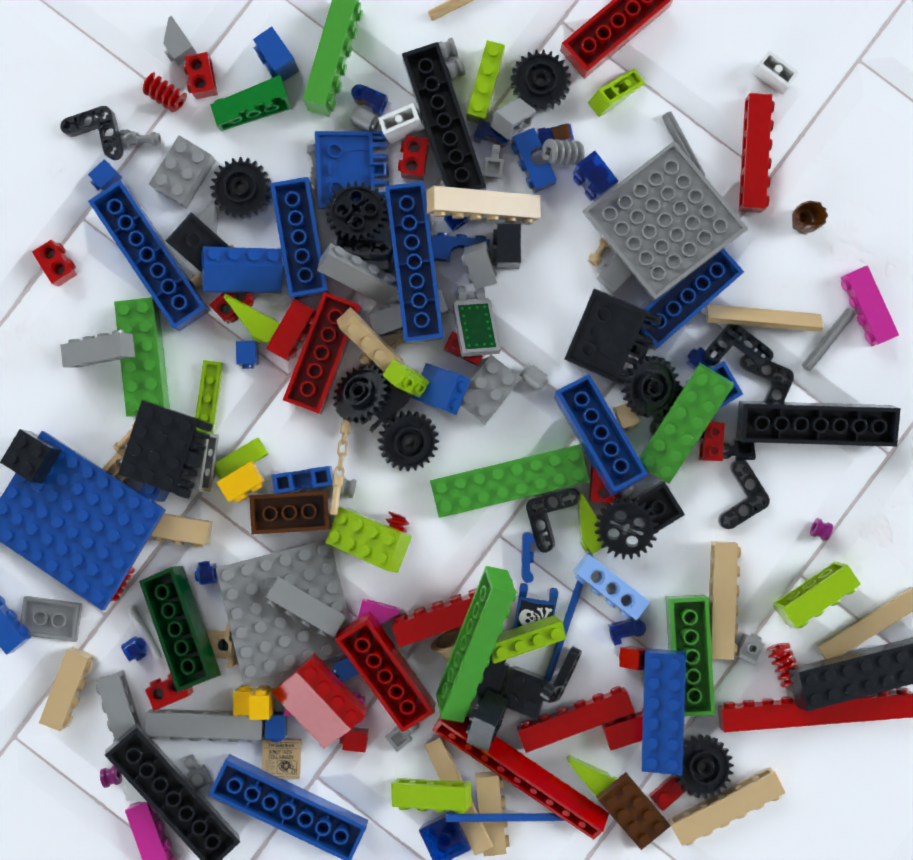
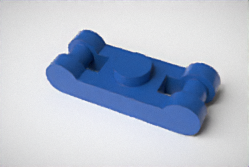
[521,532,534,583]

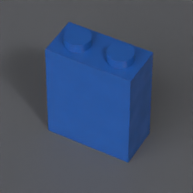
[412,363,471,415]

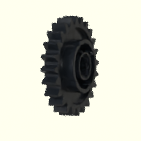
[510,49,572,112]
[210,157,272,219]
[621,355,680,418]
[333,364,391,424]
[377,410,440,472]
[673,734,734,799]

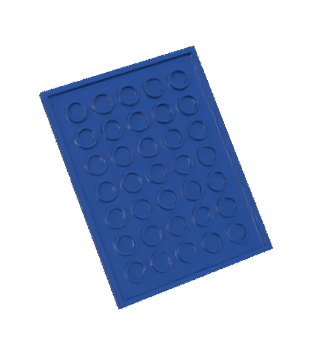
[0,431,166,611]

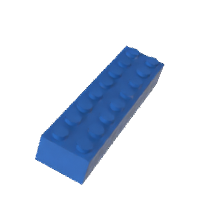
[88,180,211,331]
[385,181,444,344]
[208,754,368,860]

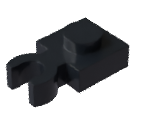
[723,440,756,461]

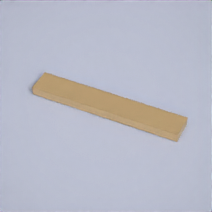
[706,304,823,332]
[817,587,913,659]
[424,737,493,855]

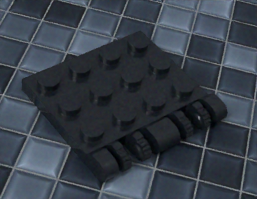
[564,288,663,386]
[118,400,214,499]

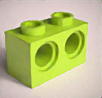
[383,359,430,398]

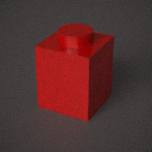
[619,646,646,671]
[339,727,369,752]

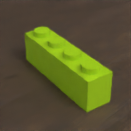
[466,40,505,125]
[490,615,566,664]
[391,778,472,814]

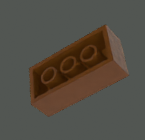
[249,490,332,535]

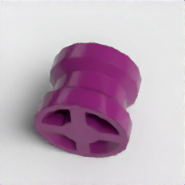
[810,518,833,541]
[100,766,122,788]

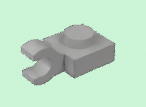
[483,144,504,180]
[385,723,420,752]
[183,754,213,789]

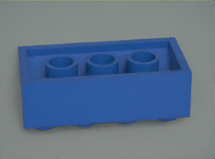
[201,246,283,294]

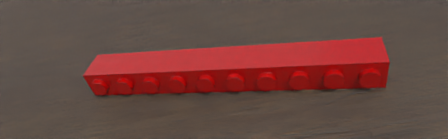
[718,687,913,733]
[432,715,609,840]

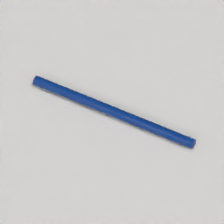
[545,552,594,680]
[445,813,565,822]

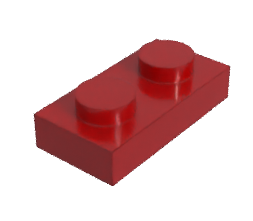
[649,775,686,811]

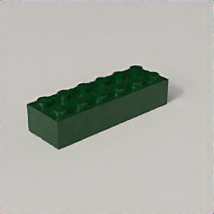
[139,566,221,692]

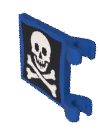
[513,583,559,629]

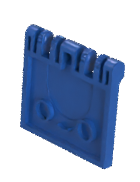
[314,131,389,209]

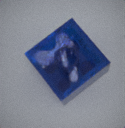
[573,151,619,202]
[418,811,471,860]

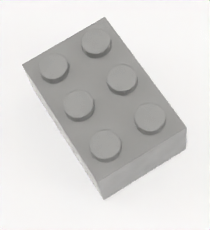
[149,135,216,209]
[461,355,521,425]

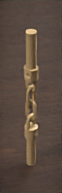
[330,419,351,516]

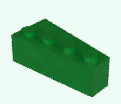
[210,75,293,131]

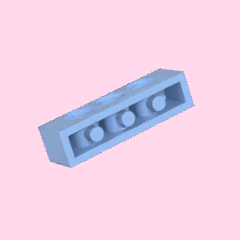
[573,553,650,621]

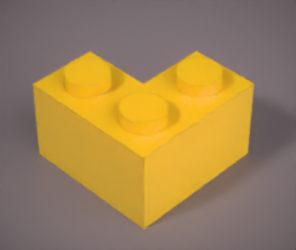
[216,462,265,503]
[233,685,275,720]

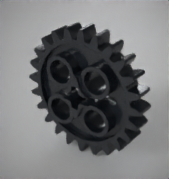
[325,181,388,243]
[594,496,659,560]

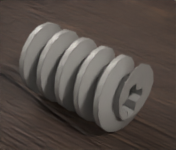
[542,139,585,166]

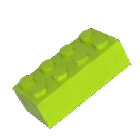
[325,507,412,573]
[772,561,861,629]

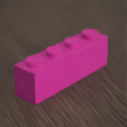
[840,265,899,347]
[125,802,177,860]

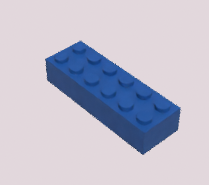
[270,177,330,300]
[639,249,744,351]
[554,374,648,497]
[641,648,687,776]

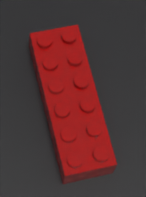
[560,0,673,79]
[283,292,362,415]
[391,588,511,648]
[335,611,436,733]

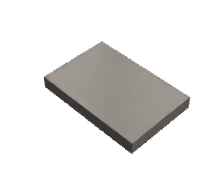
[20,596,83,642]

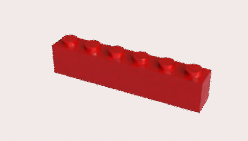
[739,93,775,213]
[517,686,635,753]

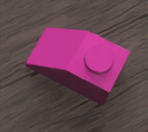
[357,598,401,625]

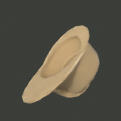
[430,626,462,660]

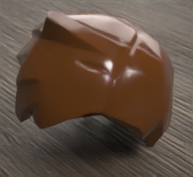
[792,200,828,235]

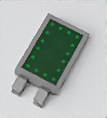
[452,286,501,357]

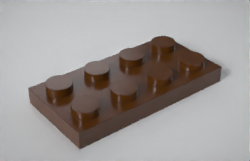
[596,772,671,850]

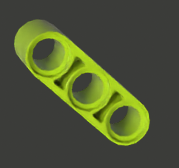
[214,437,269,480]

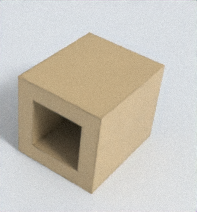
[613,403,641,431]

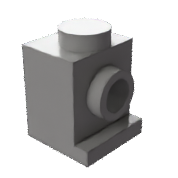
[736,632,765,665]

